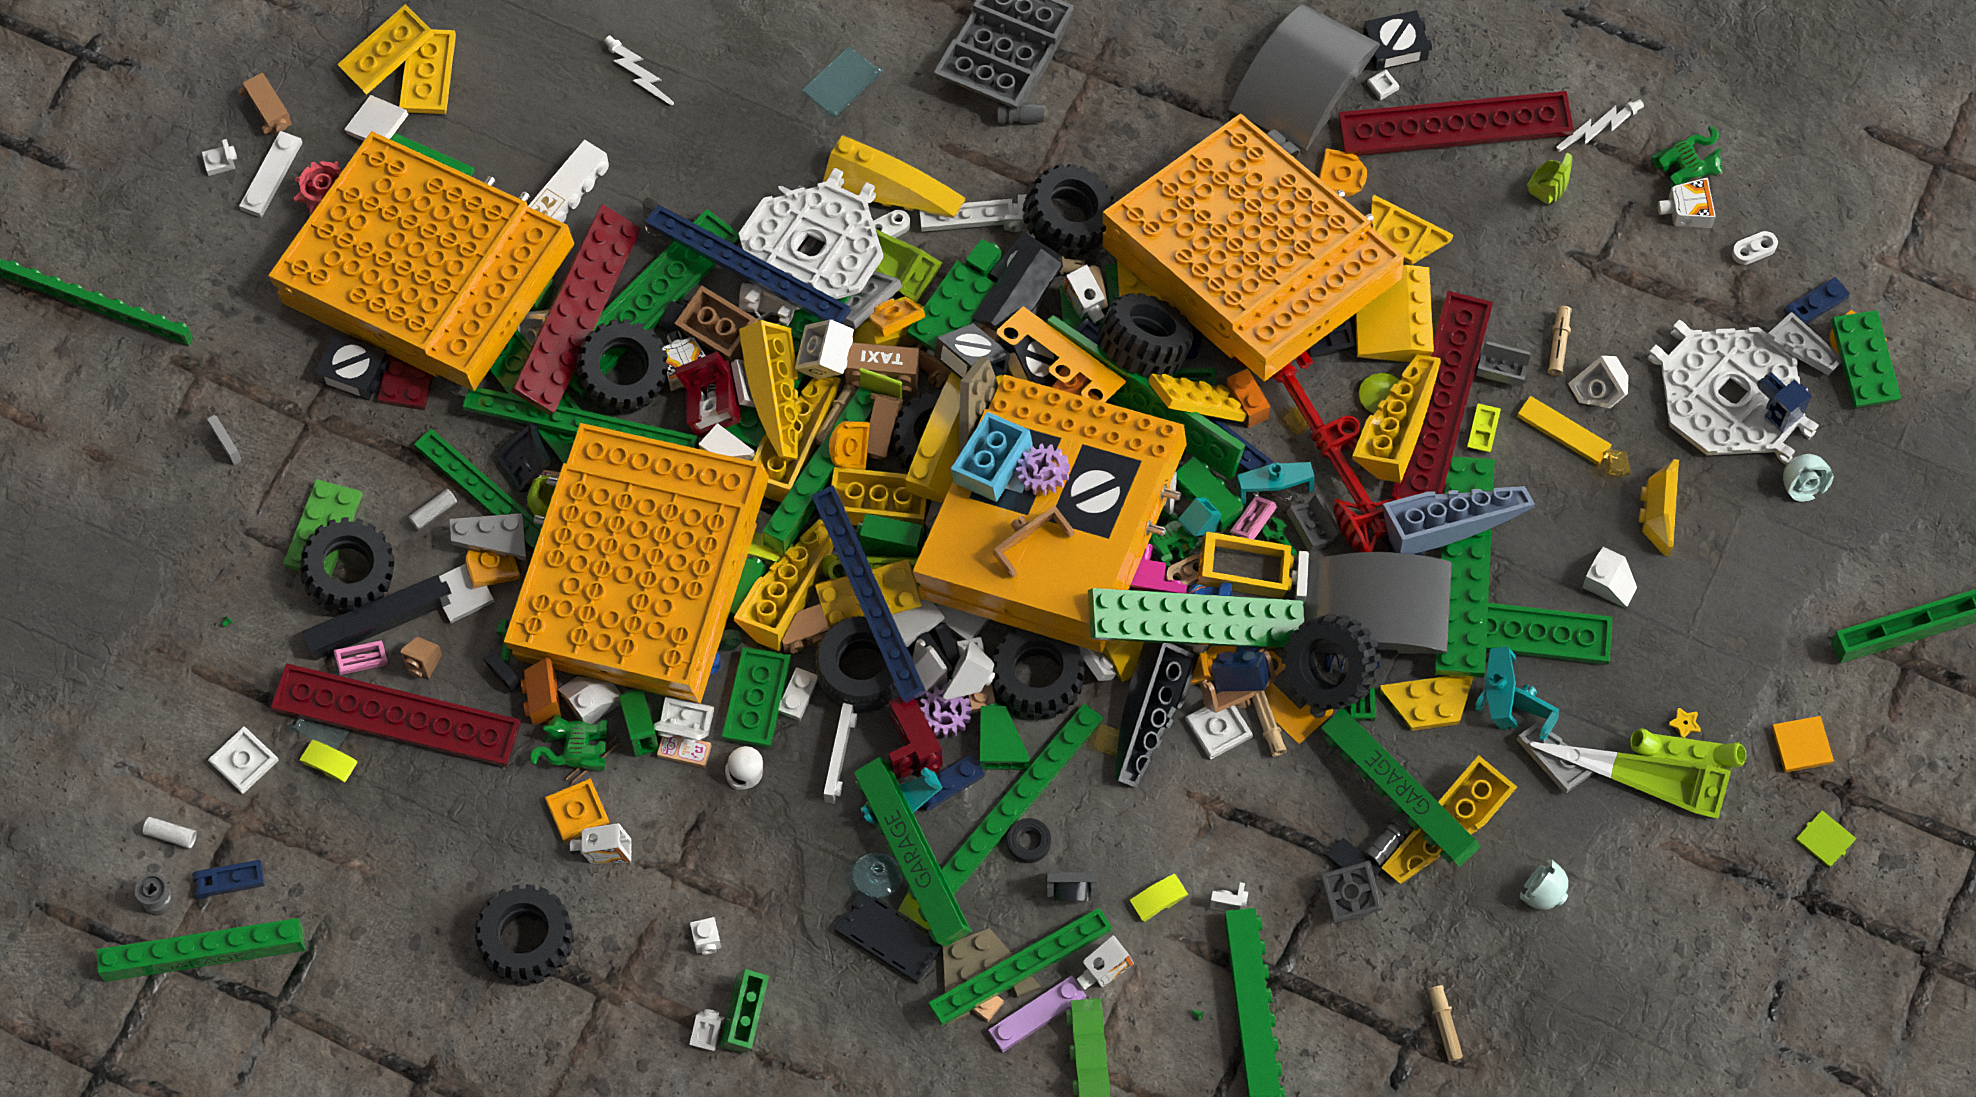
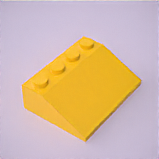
[1355,265,1434,362]

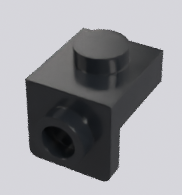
[658,299,689,334]

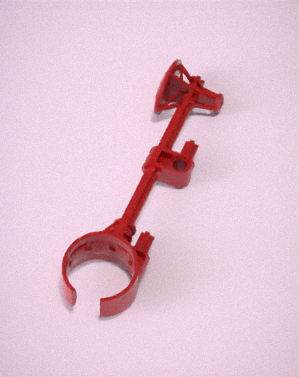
[1231,351,1401,553]

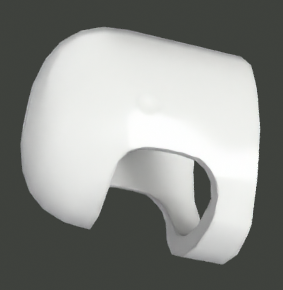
[725,746,763,790]

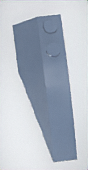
[1382,486,1535,554]

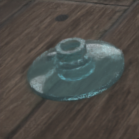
[852,852,902,897]

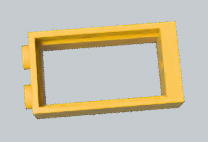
[1197,532,1294,599]

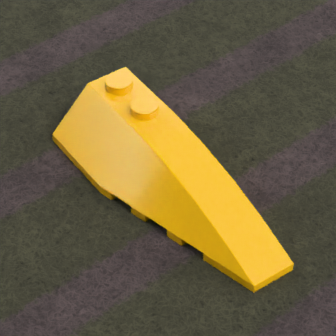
[823,135,965,218]
[739,320,798,460]
[1352,354,1440,483]
[905,371,962,503]
[752,376,841,503]
[734,519,834,651]
[1381,755,1517,884]

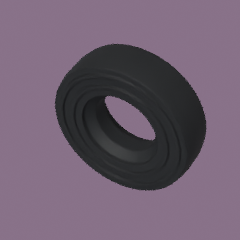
[1007,818,1052,863]

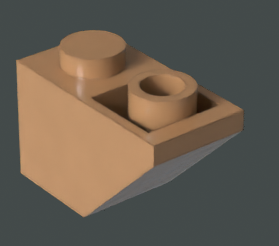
[782,604,829,654]
[401,636,442,679]

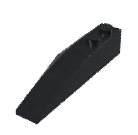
[1115,642,1199,788]

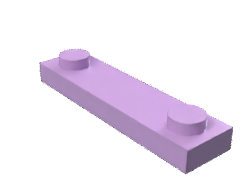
[988,976,1086,1053]

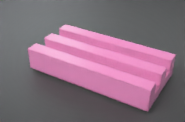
[1230,496,1277,539]
[334,640,388,675]

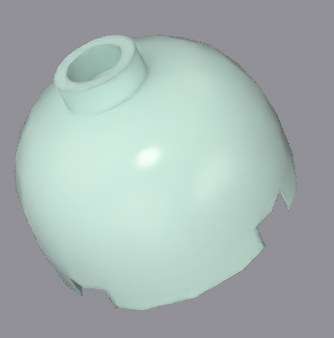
[1783,454,1834,502]
[1520,859,1568,910]

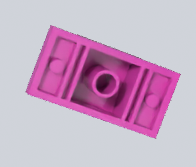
[1128,544,1187,594]

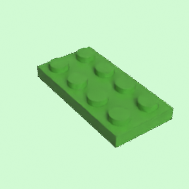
[283,479,363,577]

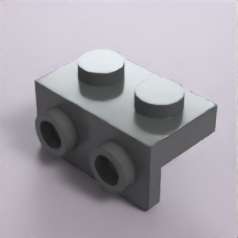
[1476,341,1531,387]
[1286,494,1341,551]

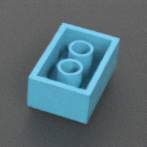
[951,412,1033,502]

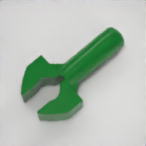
[1262,517,1297,557]
[496,618,511,663]

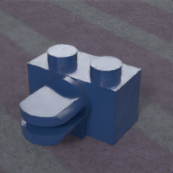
[1757,372,1812,433]
[1212,647,1270,691]

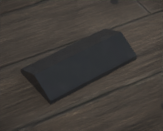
[973,244,1063,338]

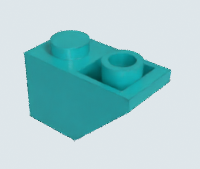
[1178,498,1222,536]

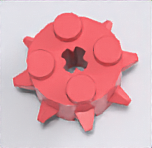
[294,161,342,215]

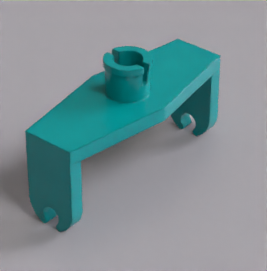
[1237,462,1315,504]
[1485,646,1517,730]
[1475,684,1559,741]
[861,768,943,826]

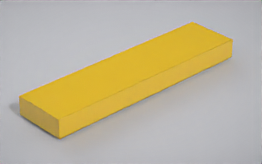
[1517,396,1612,466]

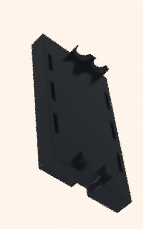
[834,888,943,984]

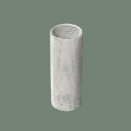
[409,489,457,530]
[143,817,196,848]

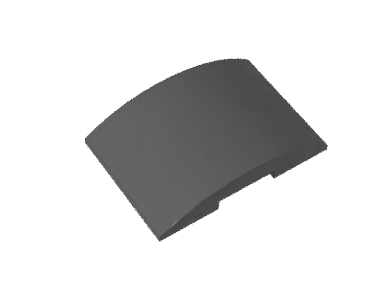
[934,0,1075,109]
[1229,4,1380,151]
[1304,552,1452,654]

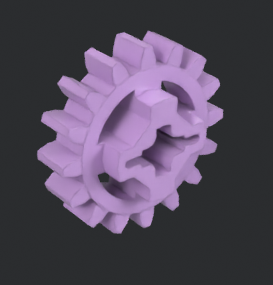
[1016,444,1070,496]
[920,684,972,738]

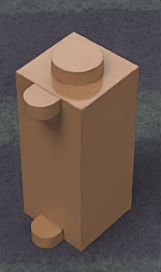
[238,72,292,135]
[867,393,903,459]

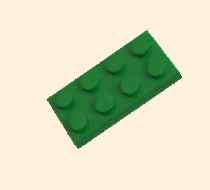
[906,260,996,353]
[1831,310,1901,409]
[722,647,791,749]

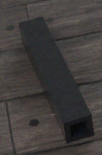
[302,575,452,660]

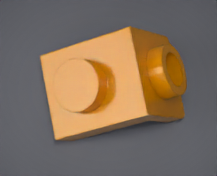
[1189,652,1214,686]

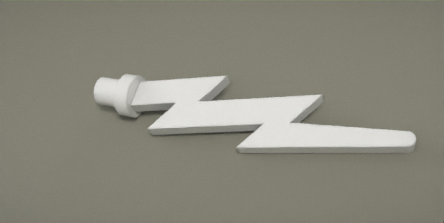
[604,36,674,106]
[1557,99,1644,152]

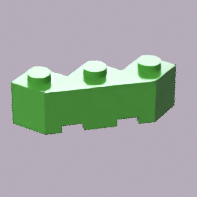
[1066,998,1110,1097]

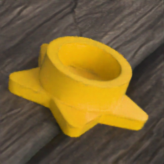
[1669,708,1701,738]

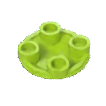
[1358,373,1400,414]

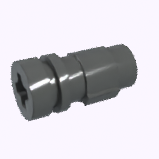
[998,102,1044,125]
[1364,816,1413,866]

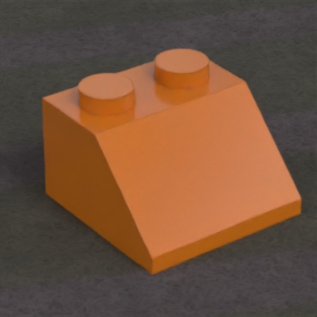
[521,657,562,724]

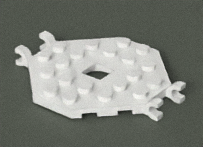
[739,168,883,326]
[1648,319,1819,465]

